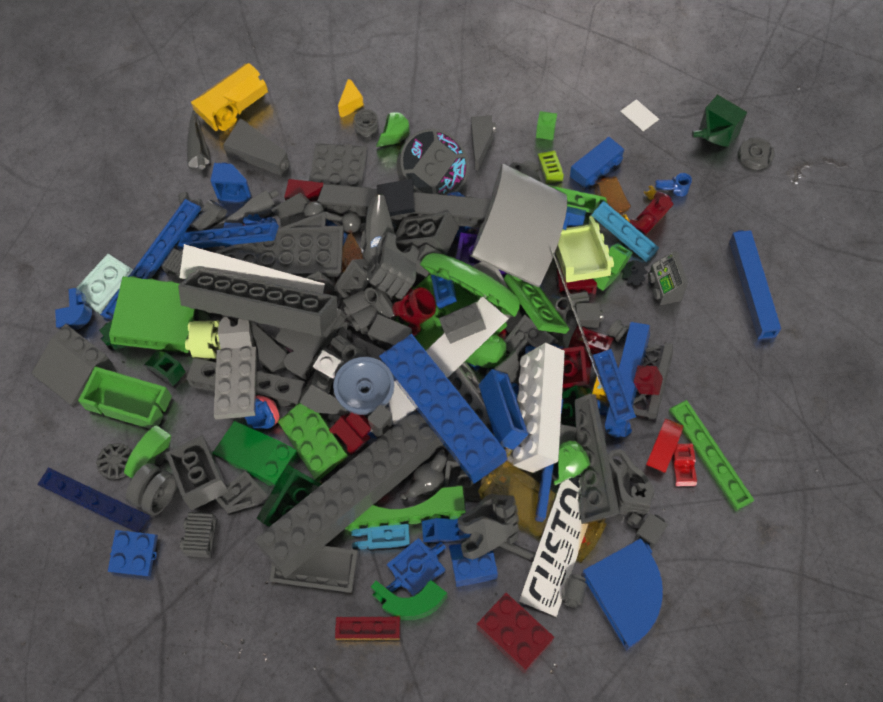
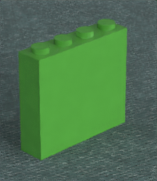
[109,276,197,353]

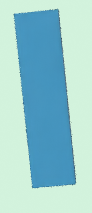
[591,201,659,262]

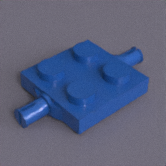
[386,538,446,597]

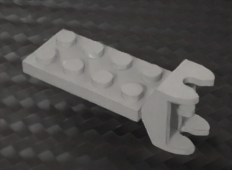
[214,317,257,420]

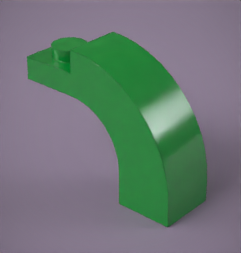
[371,580,448,620]

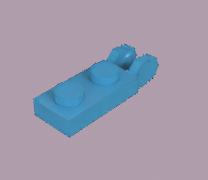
[352,524,410,549]

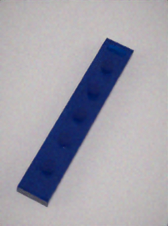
[37,467,152,533]

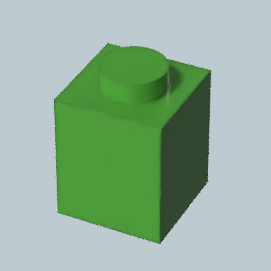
[536,111,557,140]

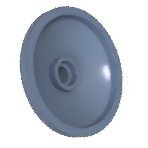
[333,357,395,415]

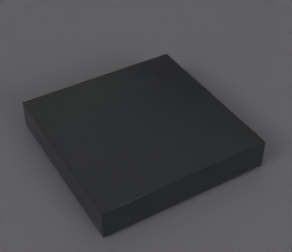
[377,179,415,216]

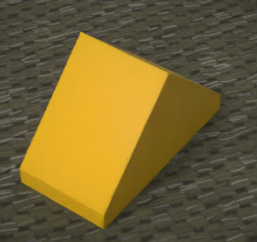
[338,79,364,117]

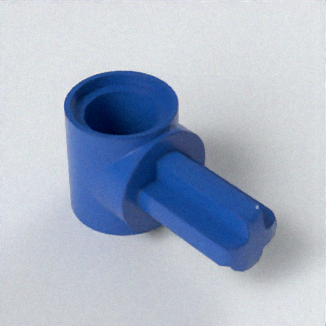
[655,173,692,196]

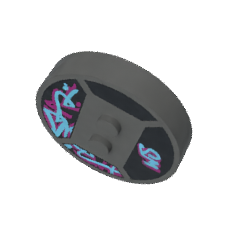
[396,129,469,195]

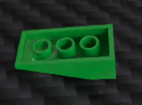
[213,421,300,488]

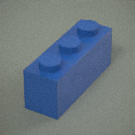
[570,137,624,189]

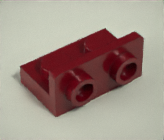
[568,325,614,362]

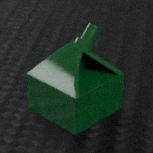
[692,94,747,147]

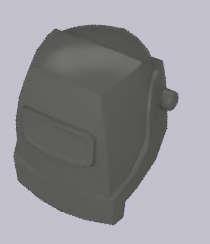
[485,351,521,384]

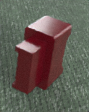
[329,412,372,455]

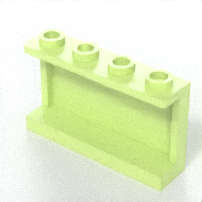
[555,216,614,282]

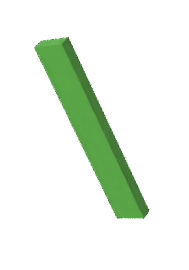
[669,400,754,511]

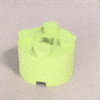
[185,320,221,359]

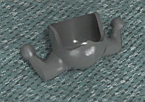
[400,449,447,501]

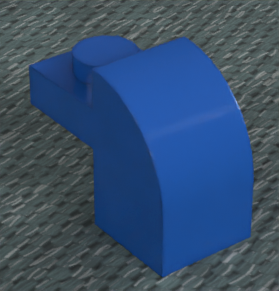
[55,288,92,331]

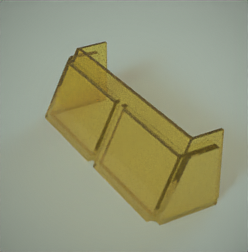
[478,450,607,563]

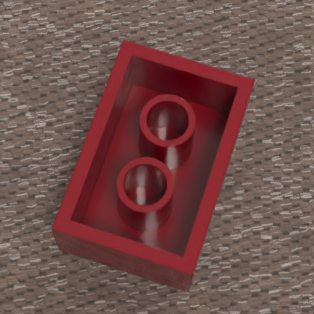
[477,593,555,674]

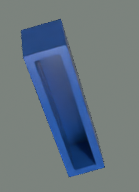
[479,369,528,450]

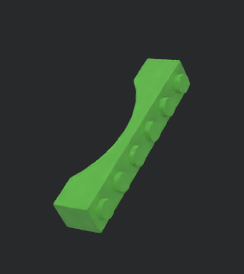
[345,486,466,531]

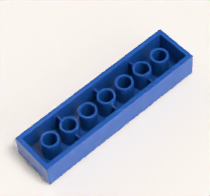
[379,334,508,484]

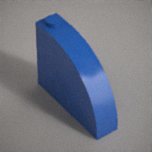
[581,538,663,650]

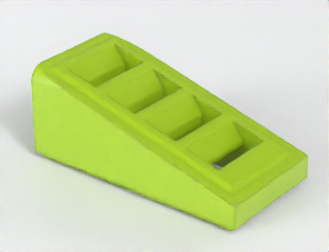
[538,151,564,184]

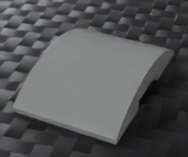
[471,163,567,287]

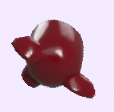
[392,287,436,337]

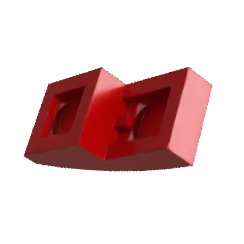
[673,444,697,486]

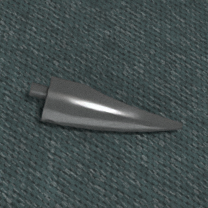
[187,109,211,169]
[209,189,279,230]

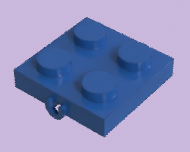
[108,530,158,577]

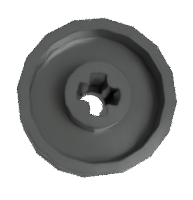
[126,463,177,516]

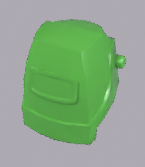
[376,112,410,147]
[465,334,507,369]
[554,441,590,485]

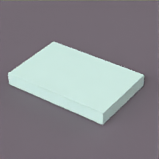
[76,254,133,314]

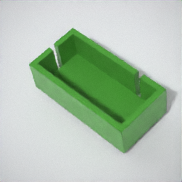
[78,367,172,429]

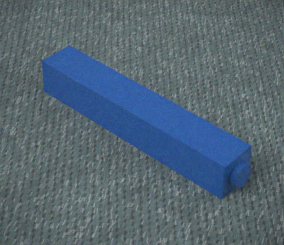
[729,230,781,339]
[605,322,650,437]

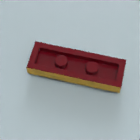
[335,617,400,640]

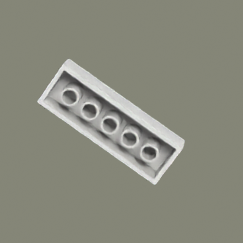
[513,343,565,473]

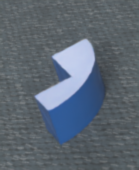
[422,518,472,542]

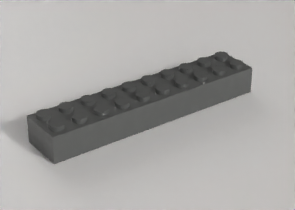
[254,410,443,578]

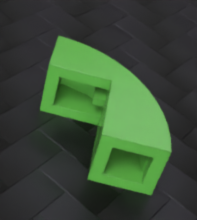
[592,243,633,291]
[124,425,171,478]

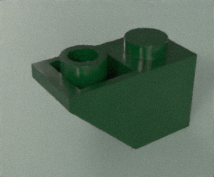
[144,351,186,386]

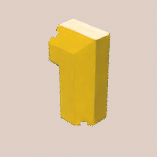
[191,63,268,131]

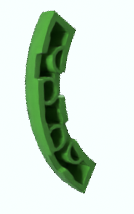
[420,253,520,317]

